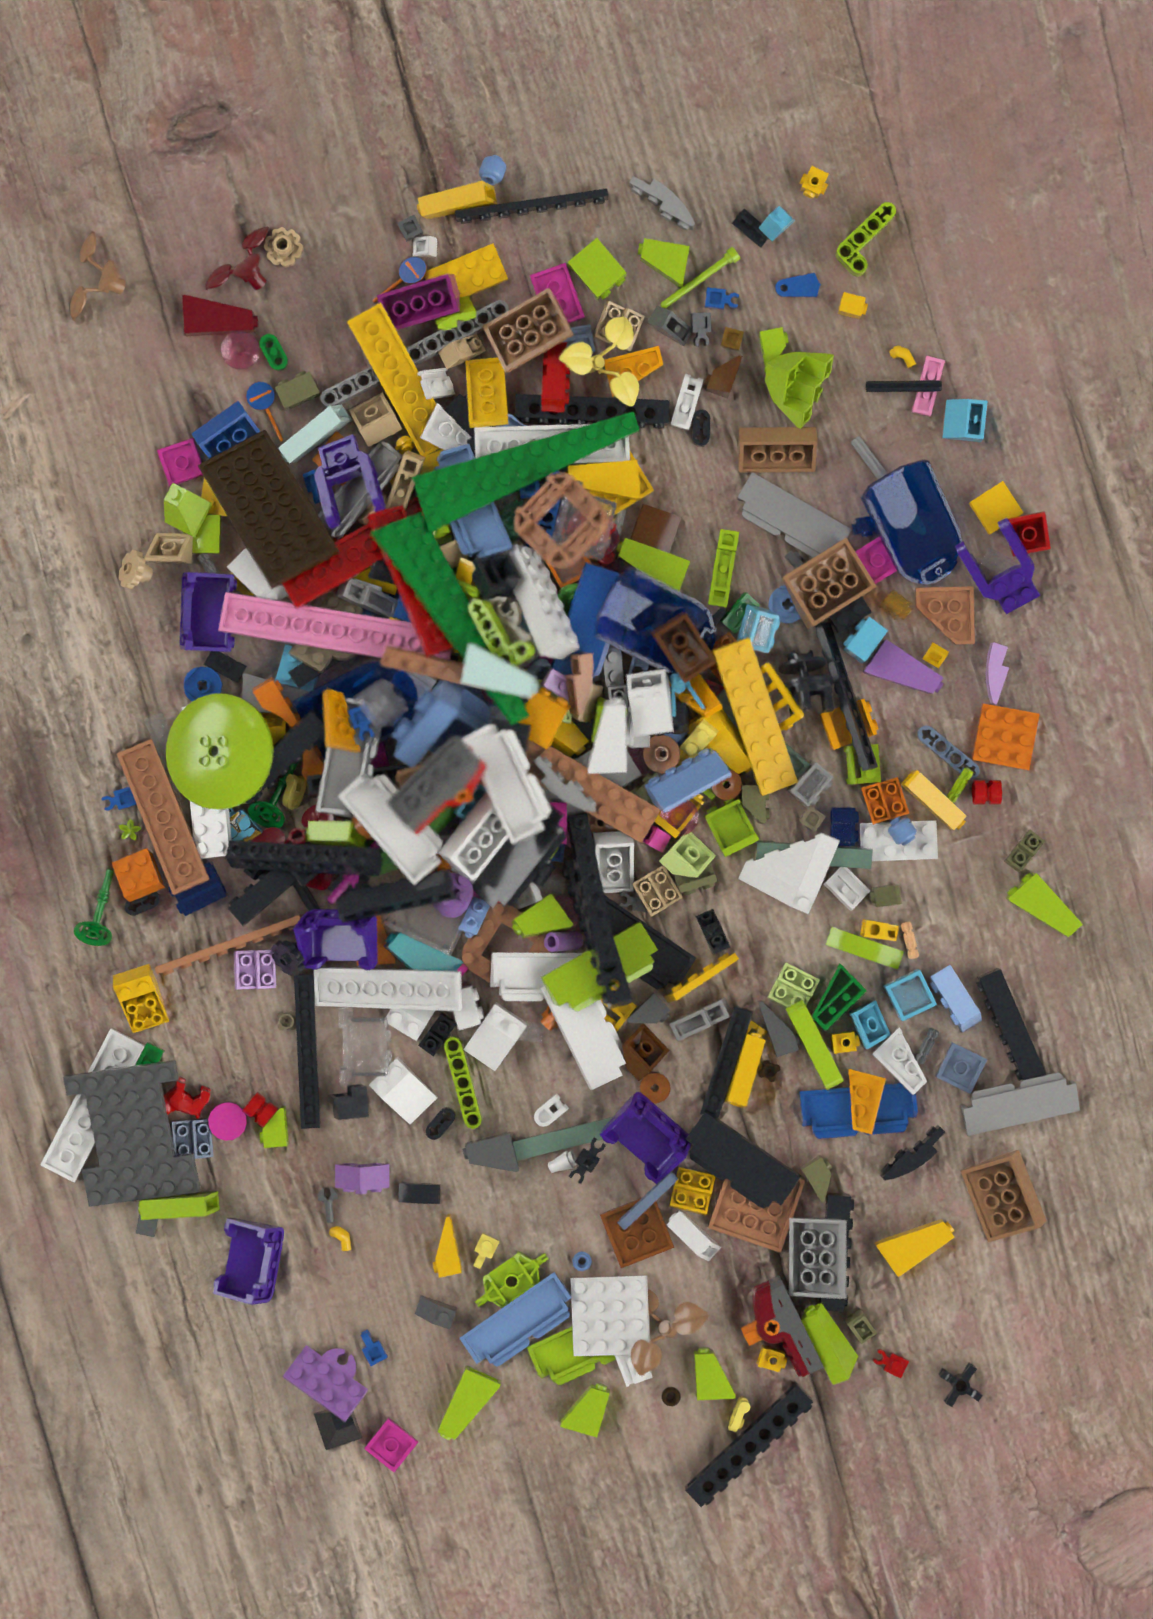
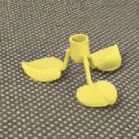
[559,316,639,406]

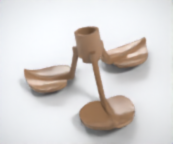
[70,231,126,322]
[631,1289,709,1376]

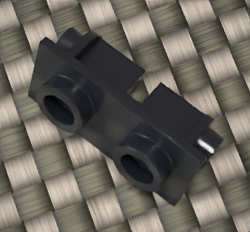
[732,209,769,248]

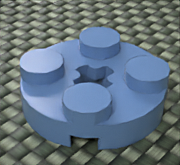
[768,585,801,624]

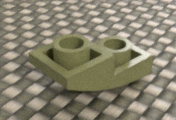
[1004,829,1045,873]

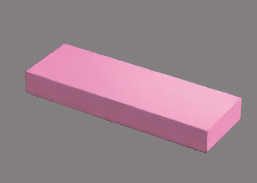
[912,356,945,417]

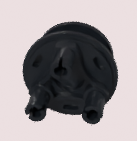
[777,650,835,716]

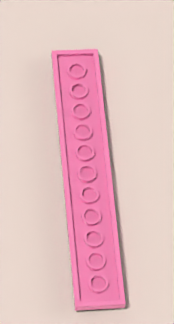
[219,593,452,660]

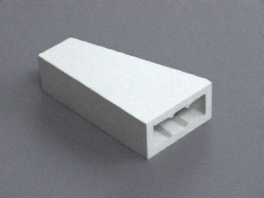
[588,697,627,773]

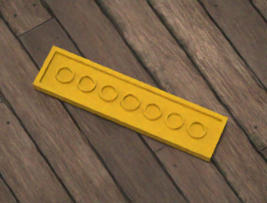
[347,302,439,457]
[712,637,798,796]

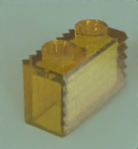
[879,590,912,620]

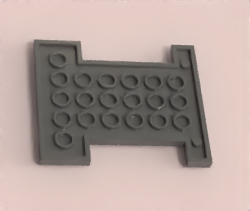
[63,1060,201,1207]

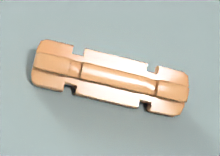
[901,921,919,959]

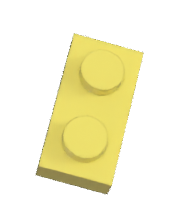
[679,719,718,758]

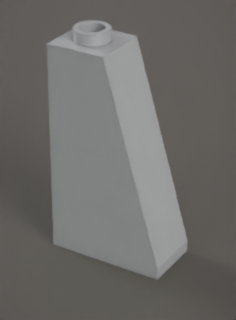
[243,674,317,713]

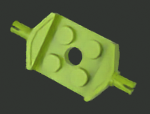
[475,1251,549,1308]

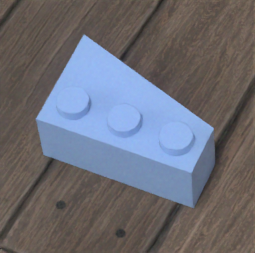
[930,965,982,1032]

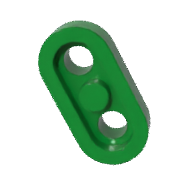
[259,334,288,371]

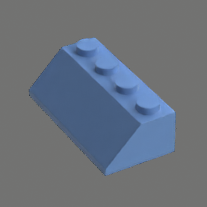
[644,748,732,813]

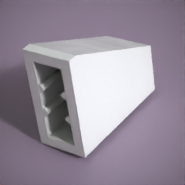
[667,1211,721,1261]

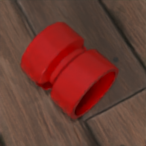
[972,780,1002,805]
[242,1092,279,1128]

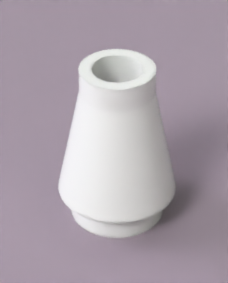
[548,1151,578,1173]

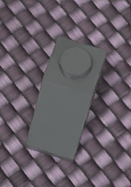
[647,306,692,346]
[627,993,670,1024]
[415,1295,457,1330]

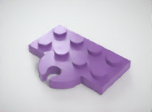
[283,1345,368,1422]

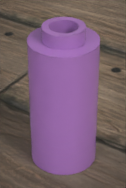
[544,931,583,952]

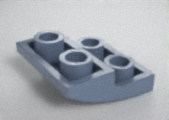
[170,1118,213,1159]

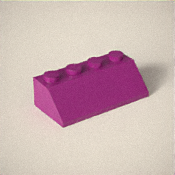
[377,273,460,331]

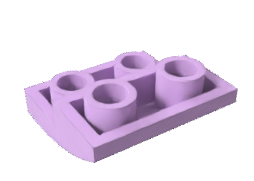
[234,950,276,990]

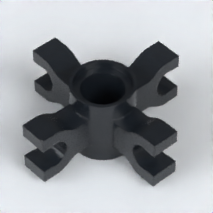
[569,1137,606,1184]
[938,1362,983,1407]

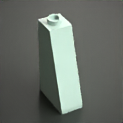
[278,405,353,464]
[461,644,538,698]

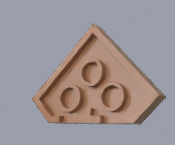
[915,586,975,645]

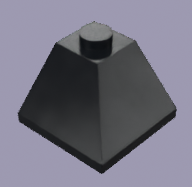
[314,1409,362,1450]

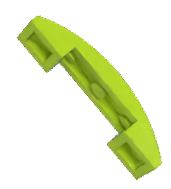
[708,529,739,608]
[825,927,904,969]

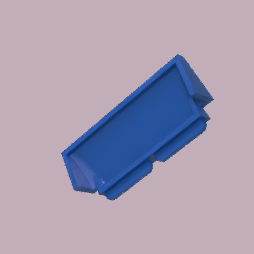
[550,562,627,678]
[800,1083,918,1139]

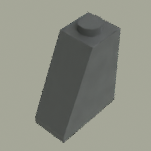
[462,1132,519,1172]

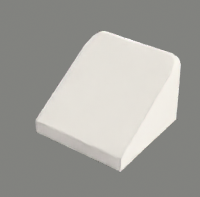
[413,236,437,257]

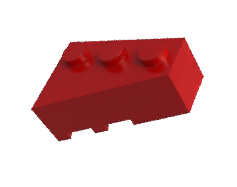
[541,342,570,412]

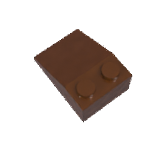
[650,611,717,683]

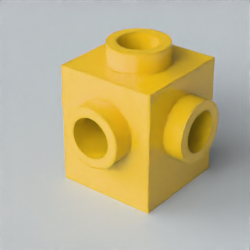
[799,166,829,199]

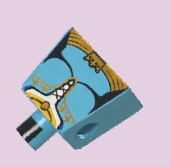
[229,808,263,842]

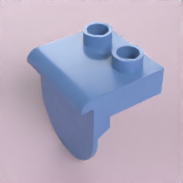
[392,679,495,767]

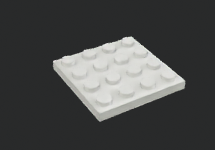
[571,1275,650,1356]

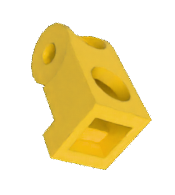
[860,919,899,941]

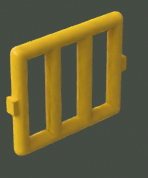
[760,663,804,731]

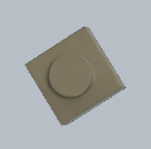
[799,806,826,832]

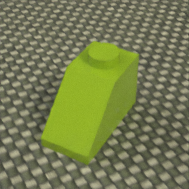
[759,327,789,366]
[259,1106,289,1148]

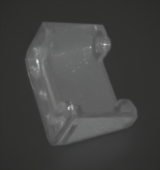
[381,904,467,956]

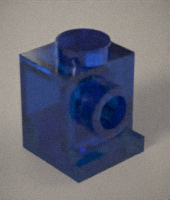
[851,514,882,538]

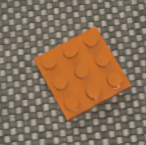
[972,703,1040,770]

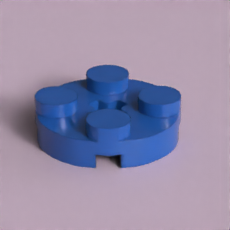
[184,666,223,702]

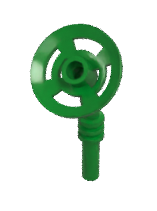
[248,759,301,828]
[74,869,114,946]

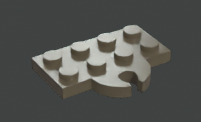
[289,591,363,674]
[468,597,533,667]

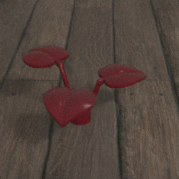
[206,226,269,290]
[251,804,334,891]

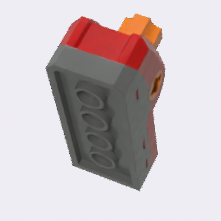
[386,736,487,835]

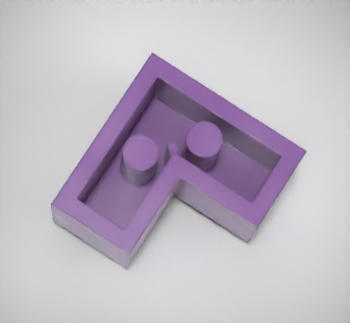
[335,1163,389,1194]

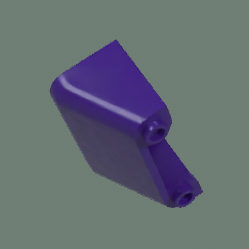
[179,572,237,652]
[293,909,378,970]
[600,1092,691,1185]
[213,1218,284,1305]

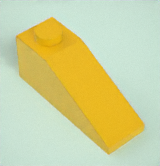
[433,1214,462,1278]

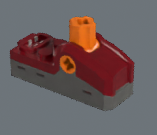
[740,1275,823,1377]

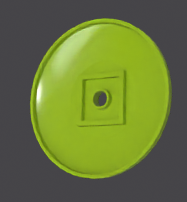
[166,693,273,810]

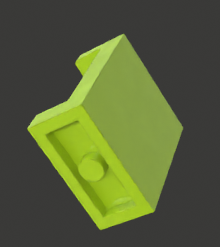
[567,238,627,301]
[704,798,759,857]

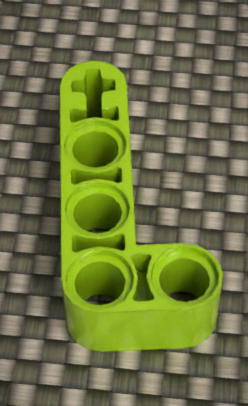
[835,202,896,277]
[469,600,535,666]

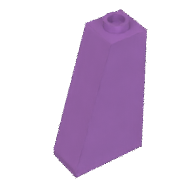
[863,639,944,694]

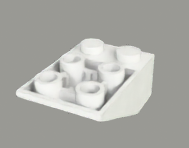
[627,669,673,737]

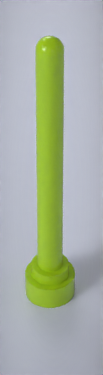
[661,247,741,309]

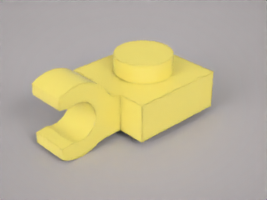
[473,1233,500,1269]

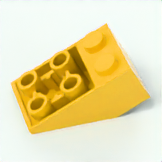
[113,964,169,1033]

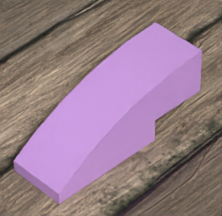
[986,642,1009,705]

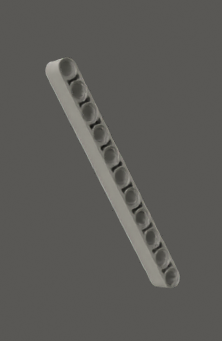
[321,300,509,408]

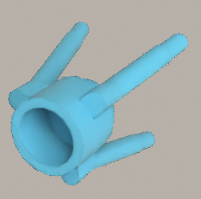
[669,673,705,717]

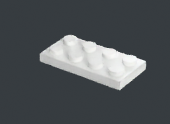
[859,820,938,861]

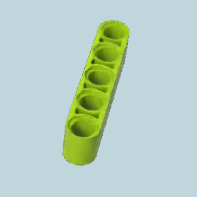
[785,1000,844,1090]
[444,1036,482,1129]

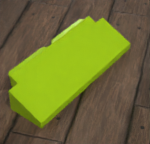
[541,922,658,1012]
[527,1326,616,1385]

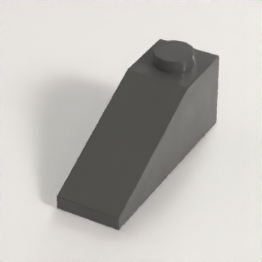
[757,1000,801,1057]

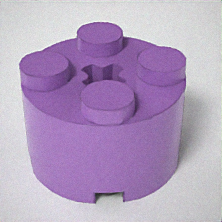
[432,873,473,918]

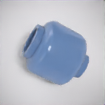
[479,155,506,185]
[888,816,917,846]

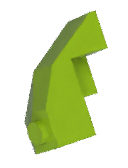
[764,352,834,429]

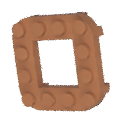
[514,473,610,569]
[462,903,551,988]

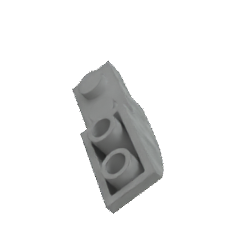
[629,176,695,230]
[600,647,628,708]
[534,756,597,812]

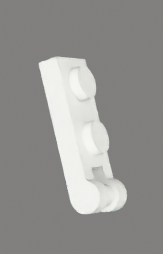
[670,374,704,431]

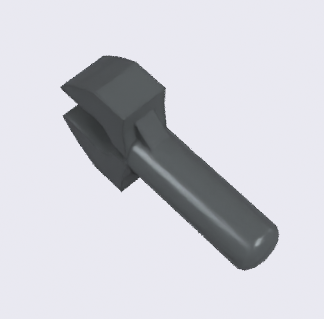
[318,1186,338,1223]

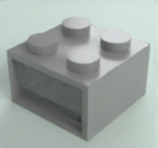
[787,762,833,806]

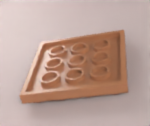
[708,1178,805,1253]

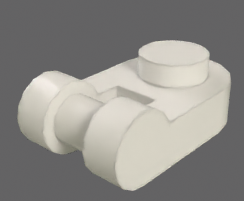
[534,1093,569,1127]

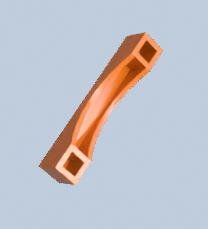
[252,677,325,780]

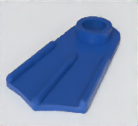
[775,273,821,297]

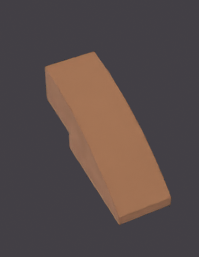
[565,652,593,714]

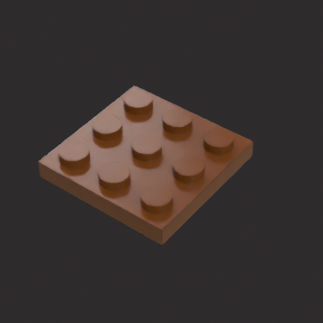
[600,1198,675,1268]

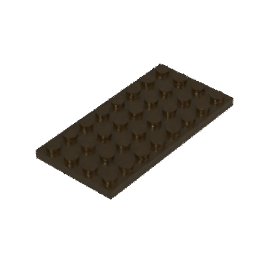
[198,430,339,589]

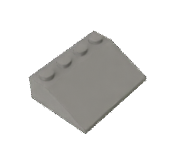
[789,1217,846,1299]

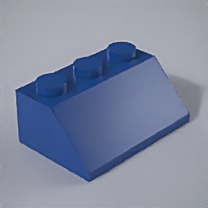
[191,401,261,459]

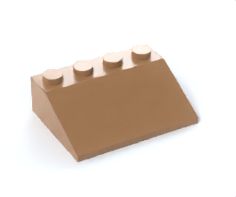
[483,288,574,374]
[782,538,877,629]
[960,1150,1046,1242]

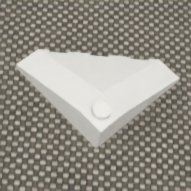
[738,833,840,914]

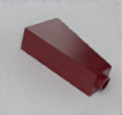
[182,295,259,337]

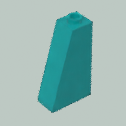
[383,932,463,971]

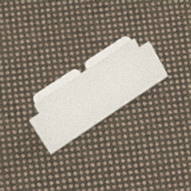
[462,724,551,844]
[338,773,443,885]
[490,953,582,1001]
[540,986,626,1090]

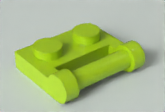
[844,744,881,785]

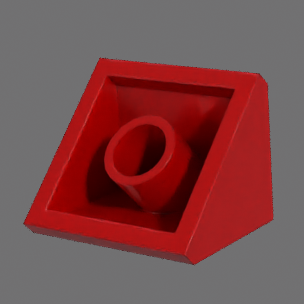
[1008,511,1051,557]

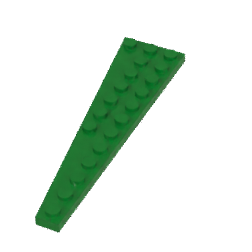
[412,412,639,534]
[370,512,530,725]

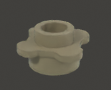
[277,1011,296,1031]

